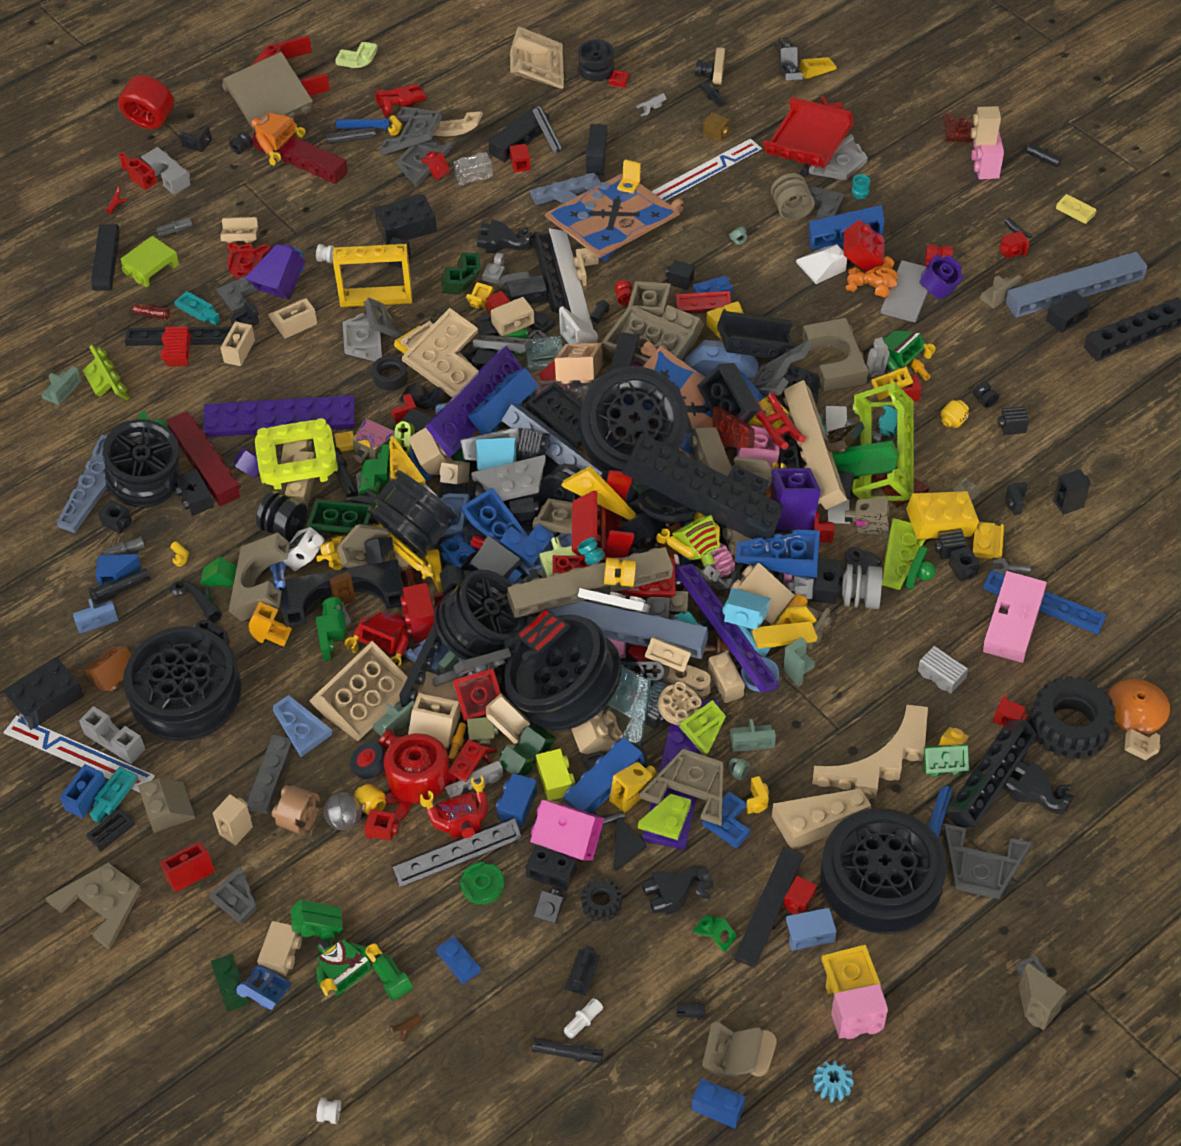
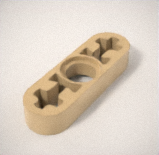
[713,47,725,85]

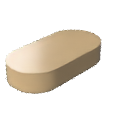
[751,1030,776,1076]

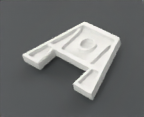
[578,588,650,614]

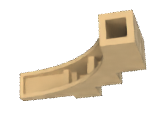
[812,705,928,800]

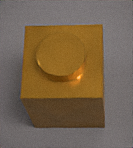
[703,113,730,142]

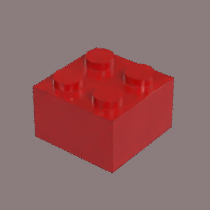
[844,219,885,272]
[400,583,434,644]
[453,669,501,723]

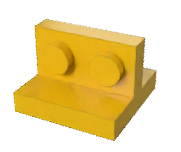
[821,945,881,994]

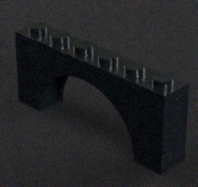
[279,560,404,627]

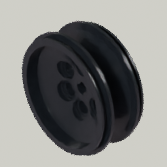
[504,614,622,731]
[123,626,242,741]

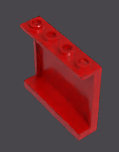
[763,97,854,168]

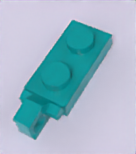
[174,291,221,326]
[90,767,139,824]

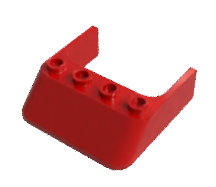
[252,35,330,96]
[597,470,634,557]

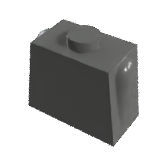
[472,536,522,579]

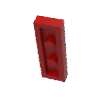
[675,291,731,313]

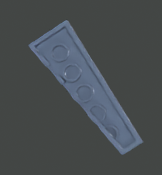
[57,434,108,533]

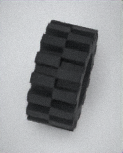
[581,878,622,922]

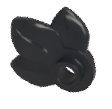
[844,547,881,575]

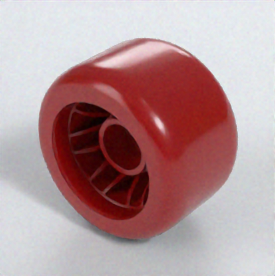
[118,75,174,130]
[384,733,450,803]

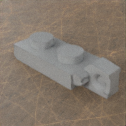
[866,337,890,379]
[445,761,503,799]

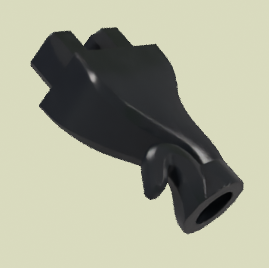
[477,220,533,253]
[1003,761,1074,815]
[642,866,713,915]

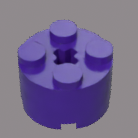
[920,255,963,299]

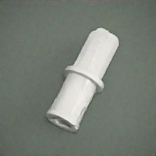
[564,998,603,1039]

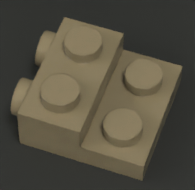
[533,498,572,538]

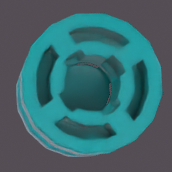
[852,174,870,199]
[577,537,605,566]

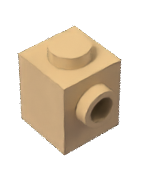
[439,460,470,484]

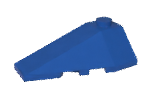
[460,488,528,562]
[736,530,820,578]

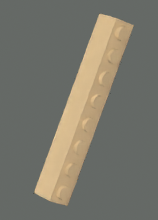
[783,380,847,510]

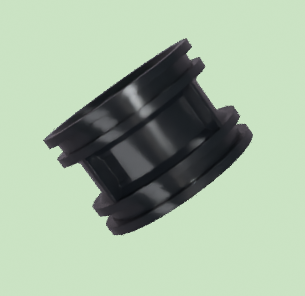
[103,419,179,507]
[366,470,458,557]
[433,570,528,660]

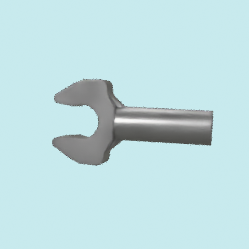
[992,558,1031,575]

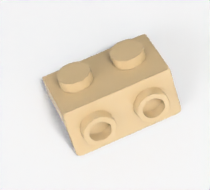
[220,217,259,243]

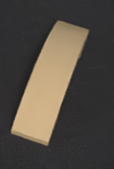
[434,111,483,136]

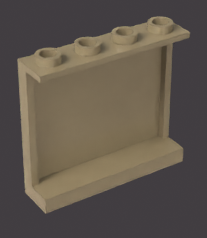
[222,52,313,134]

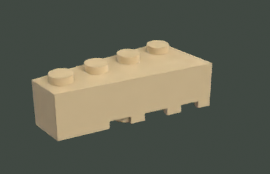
[772,788,871,850]

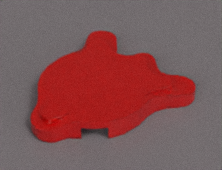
[227,243,271,280]

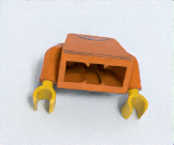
[252,113,305,166]

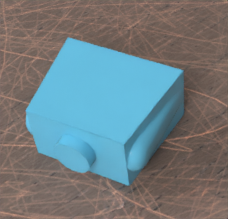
[476,438,516,471]
[723,588,771,630]

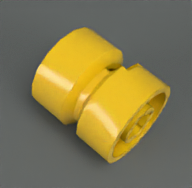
[604,558,636,587]

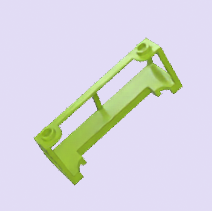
[851,382,914,501]

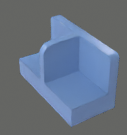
[73,599,119,634]
[786,908,836,951]

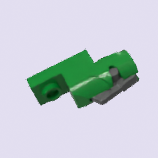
[356,444,390,496]
[316,597,351,661]

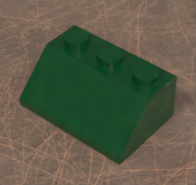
[307,499,375,533]

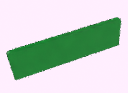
[832,441,899,477]

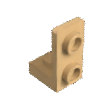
[573,248,598,286]

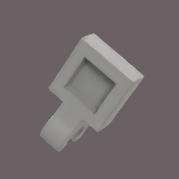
[636,93,667,117]
[482,253,505,284]

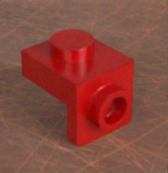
[421,151,450,179]

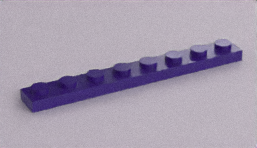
[675,564,780,693]

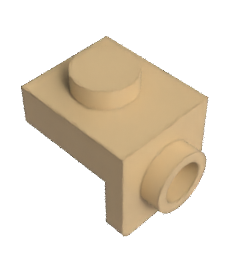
[1124,729,1160,760]

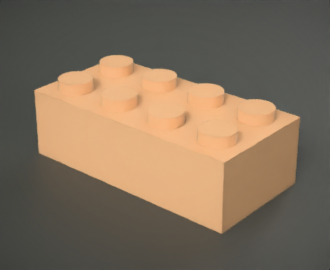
[555,343,603,384]

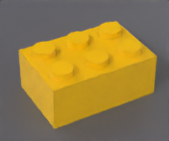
[906,491,979,539]

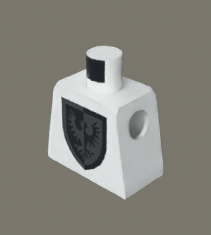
[284,527,325,572]

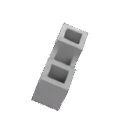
[141,147,191,195]
[79,706,145,764]

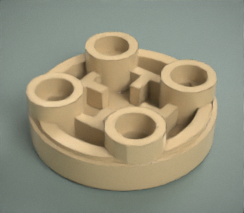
[658,682,702,725]

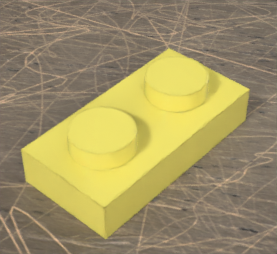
[1056,194,1097,224]

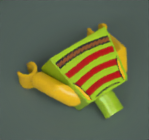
[656,512,720,567]

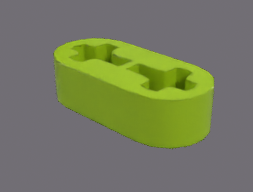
[395,421,415,455]

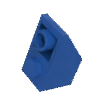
[95,554,142,586]

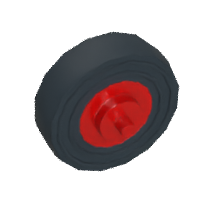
[350,742,386,779]

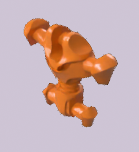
[846,256,898,298]

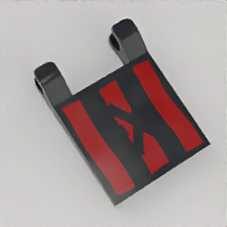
[504,608,570,667]

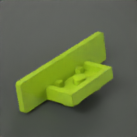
[83,345,130,401]

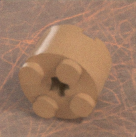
[272,785,320,835]

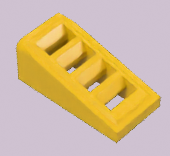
[799,57,837,79]
[871,367,913,401]
[423,549,443,593]

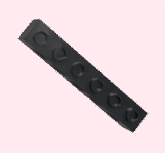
[1084,297,1181,362]
[945,720,1037,827]

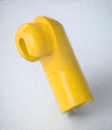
[388,115,403,136]
[170,541,189,567]

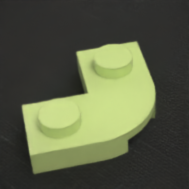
[336,42,378,68]

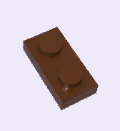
[329,571,355,605]

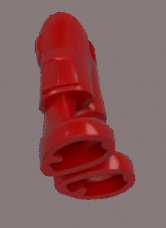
[375,84,426,117]

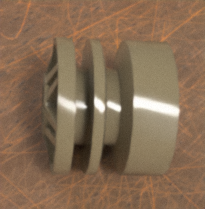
[771,173,815,221]

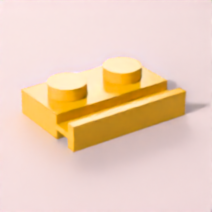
[972,522,1004,559]

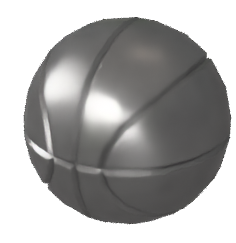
[324,792,362,830]

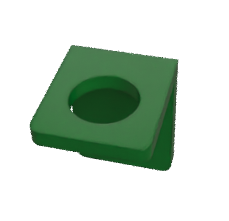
[693,915,737,952]

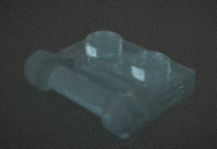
[526,336,563,372]

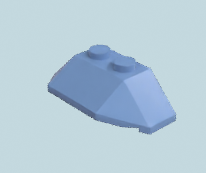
[684,340,759,378]

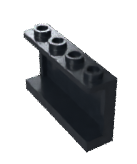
[717,311,799,359]

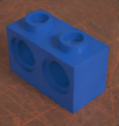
[439,533,476,569]

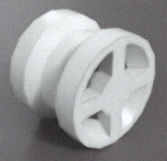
[316,244,334,263]
[317,1098,341,1124]

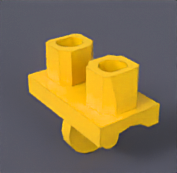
[316,536,345,570]

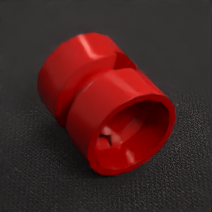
[925,244,953,266]

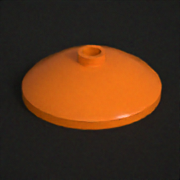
[1108,679,1170,734]

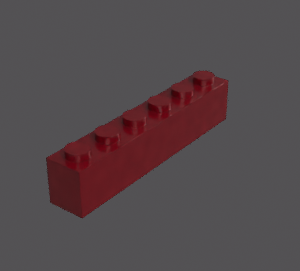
[252,132,348,184]
[167,411,241,507]

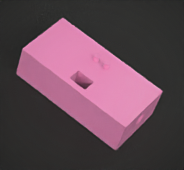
[983,571,1047,663]

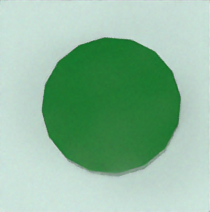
[460,862,504,904]

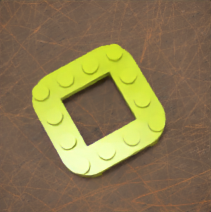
[255,418,338,489]

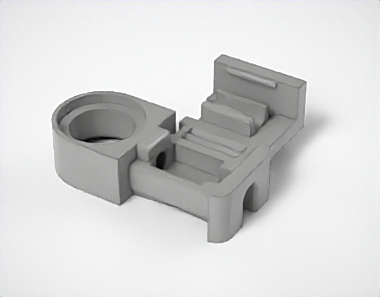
[695,565,732,590]

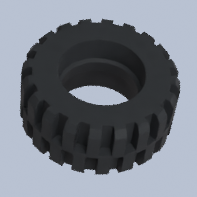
[1030,676,1116,759]

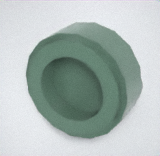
[729,226,747,245]
[728,758,750,781]

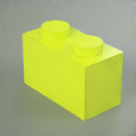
[536,749,575,800]

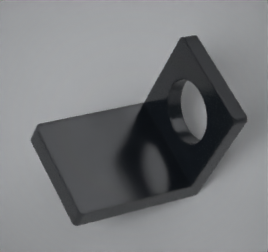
[179,127,212,152]

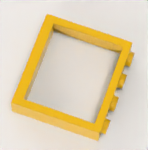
[333,244,412,307]

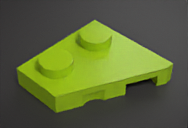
[679,700,726,756]
[638,794,691,840]

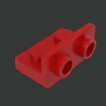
[448,739,486,785]

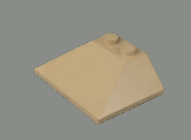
[510,26,564,89]

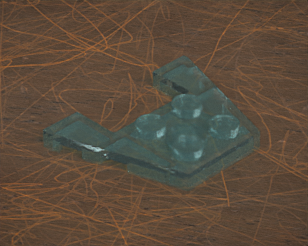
[607,665,651,746]

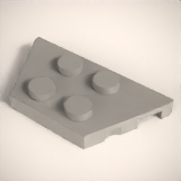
[809,134,868,180]
[343,313,382,361]
[472,455,546,501]

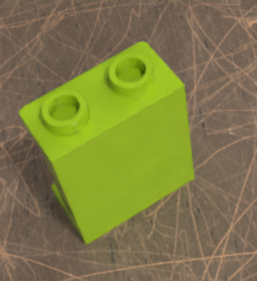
[121,236,179,287]

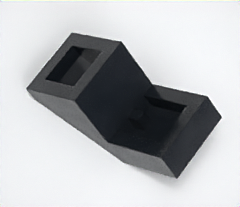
[399,382,444,410]

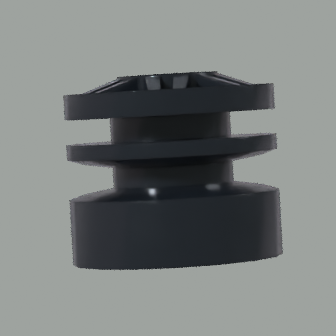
[256,491,307,541]

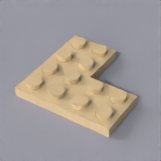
[402,308,479,398]

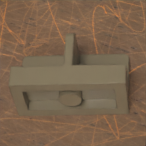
[980,275,1021,309]

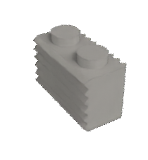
[918,646,968,693]

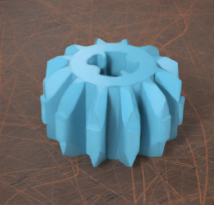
[813,1060,854,1102]

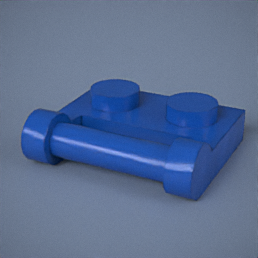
[236,965,292,1010]

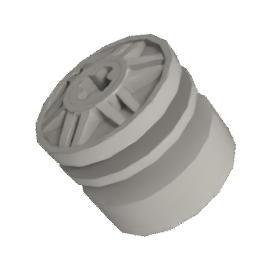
[842,564,882,609]

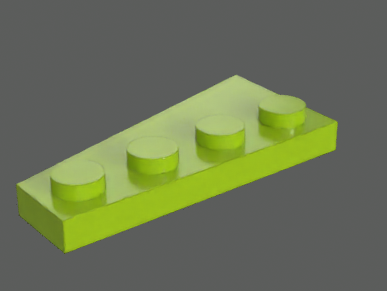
[882,518,925,590]

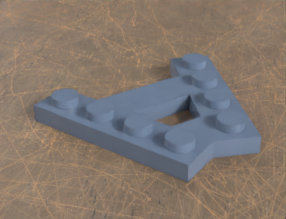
[530,173,610,219]

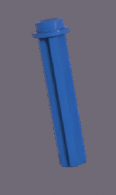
[336,117,390,131]
[270,561,286,589]
[928,786,953,839]

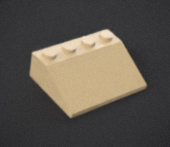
[310,641,408,741]

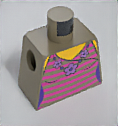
[353,418,395,463]

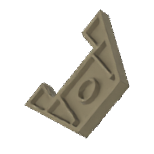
[640,749,723,826]
[45,863,141,950]

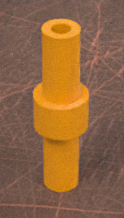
[910,358,930,381]
[448,723,467,763]

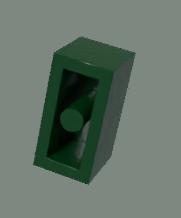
[211,953,249,1012]

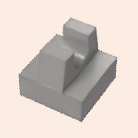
[787,576,814,599]

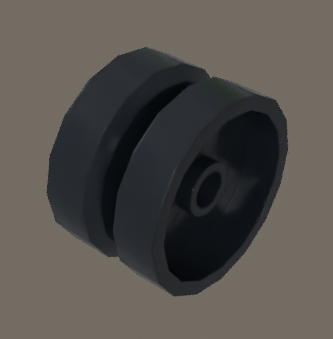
[578,39,615,81]
[539,463,582,504]

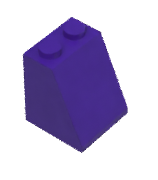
[246,244,305,300]
[771,468,821,531]

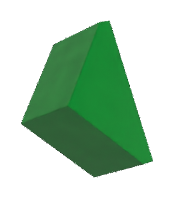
[200,557,237,587]

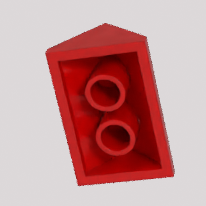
[572,490,597,556]

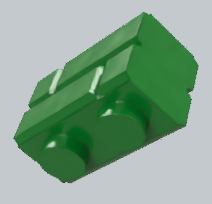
[290,899,343,940]

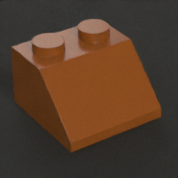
[81,646,132,691]

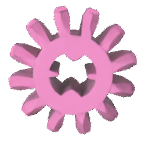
[710,543,735,578]

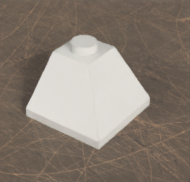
[796,245,847,284]
[559,307,598,344]

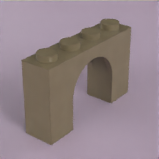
[802,318,870,392]
[229,533,290,621]

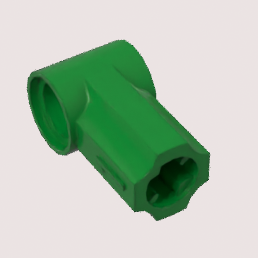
[372,954,413,1001]

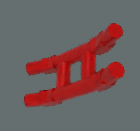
[756,393,806,450]

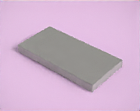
[881,261,928,323]

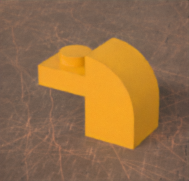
[249,601,292,647]

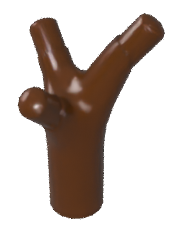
[389,1014,422,1042]

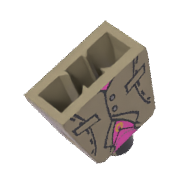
[845,497,891,536]

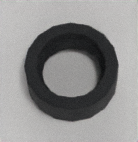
[372,355,408,391]

